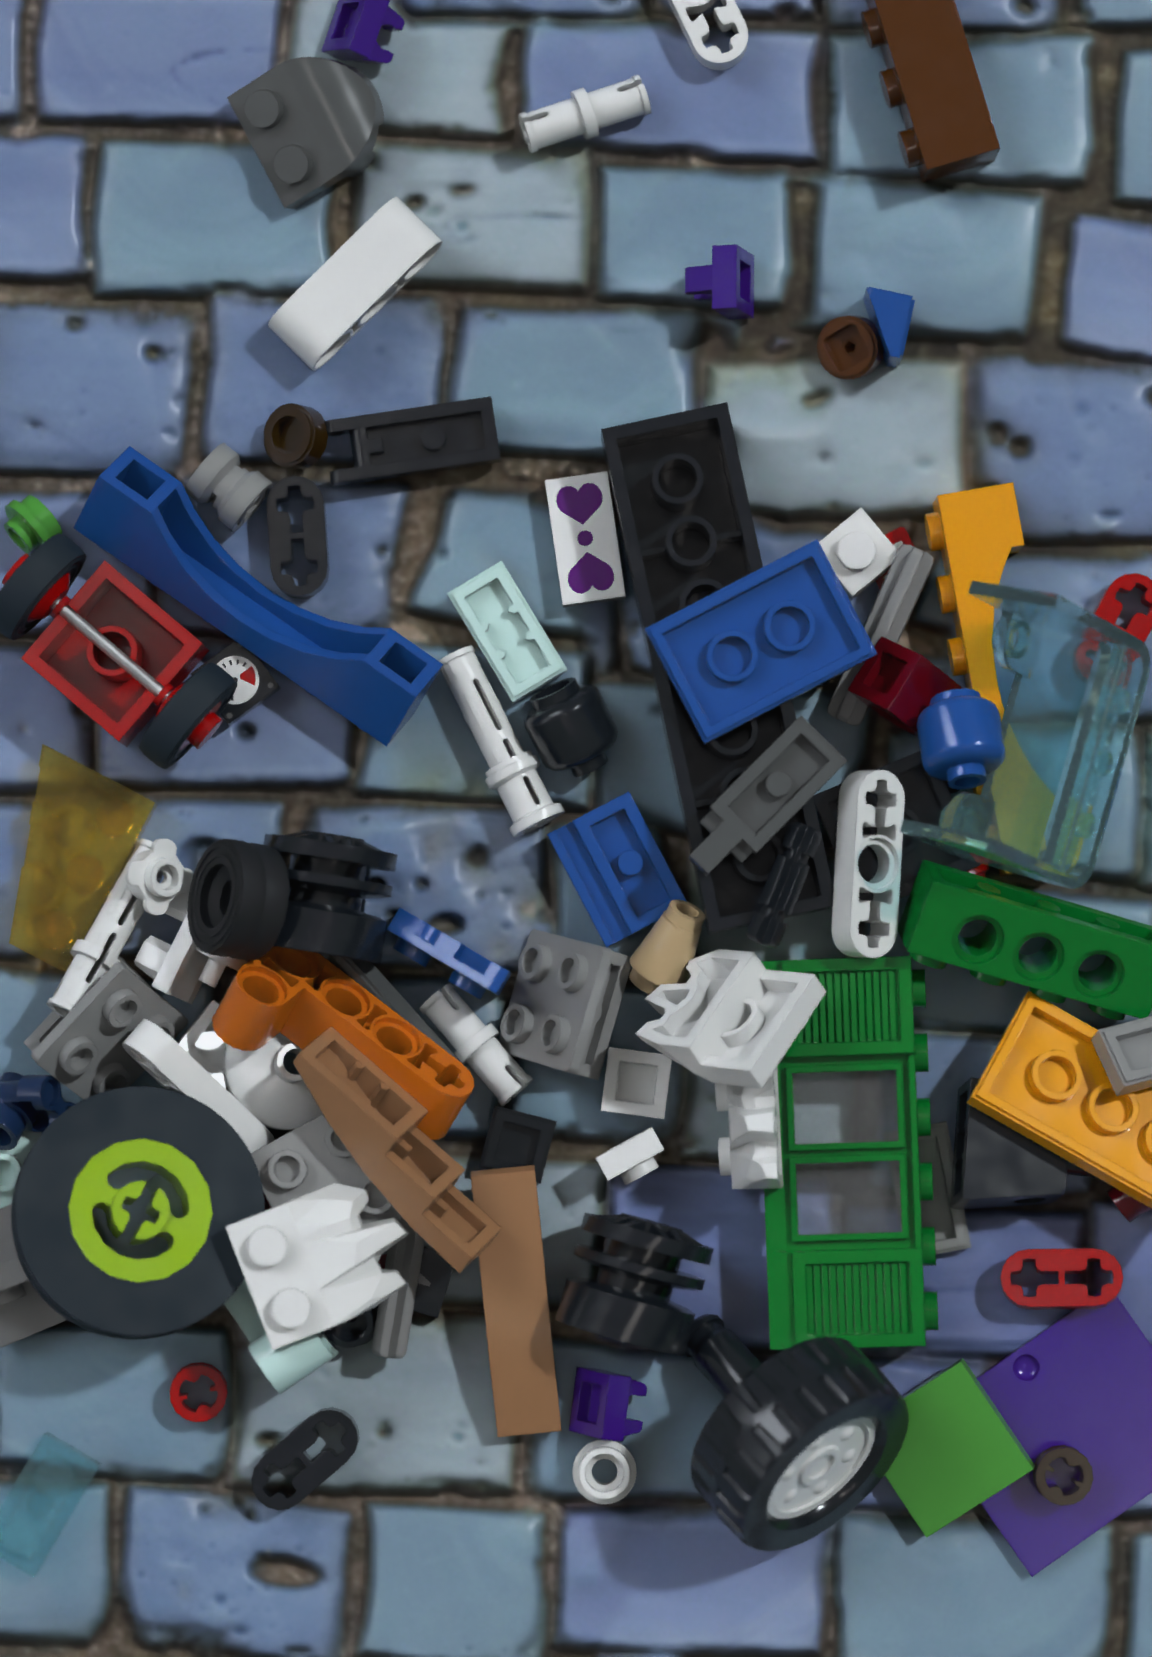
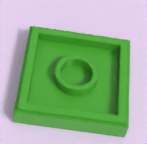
[885,1358,1035,1538]

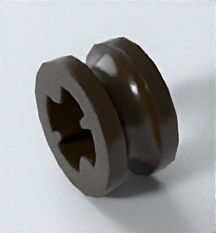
[1032,1445,1093,1506]

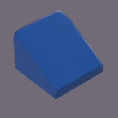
[863,287,915,368]

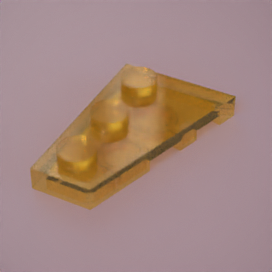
[9,744,158,973]

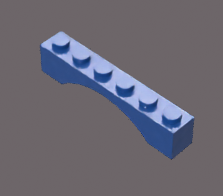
[73,446,443,747]

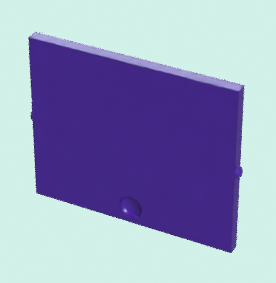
[976,1290,1152,1577]

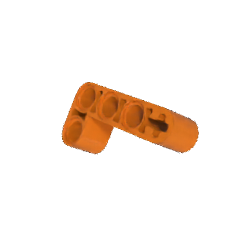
[212,946,474,1140]

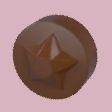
[817,315,884,380]

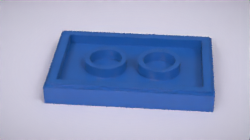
[645,539,878,745]

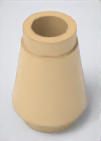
[629,900,705,994]

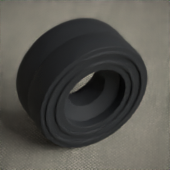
[187,839,289,961]

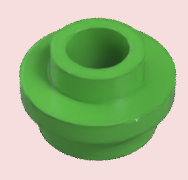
[4,495,62,554]

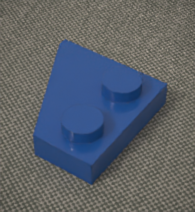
[387,907,511,1000]

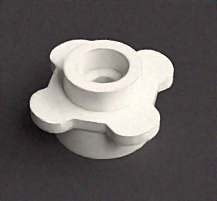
[124,838,194,915]

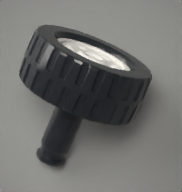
[685,1314,909,1551]

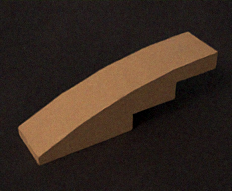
[293,1026,502,1274]
[471,1165,562,1437]

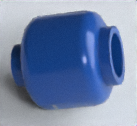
[916,688,1006,790]

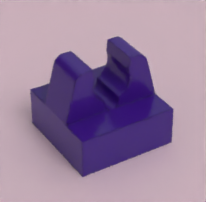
[321,0,404,64]
[685,244,754,320]
[568,1367,647,1441]

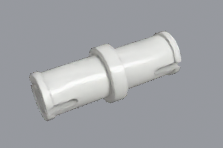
[518,75,651,153]
[419,983,533,1106]

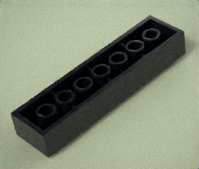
[601,402,833,935]

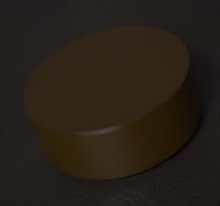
[263,403,328,469]

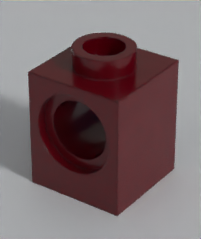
[848,636,962,737]

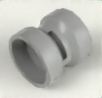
[185,443,274,532]

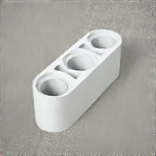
[268,197,443,371]

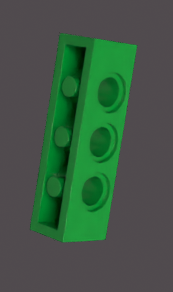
[898,859,1152,1020]

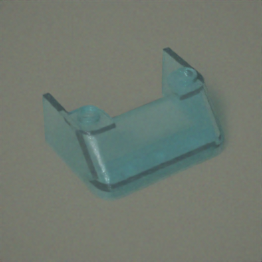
[900,581,1150,889]

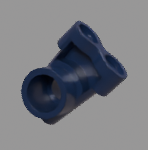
[0,1072,75,1150]

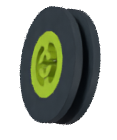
[11,1086,265,1340]

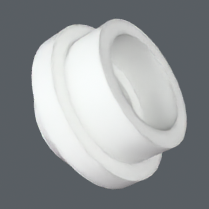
[572,1439,637,1504]

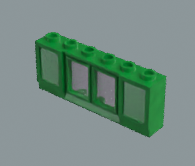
[761,956,939,1350]

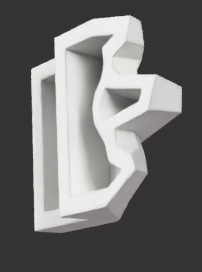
[636,949,826,1089]
[715,1068,784,1189]
[225,1183,410,1350]

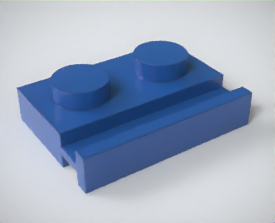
[547,791,687,948]

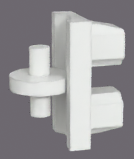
[134,893,248,1004]

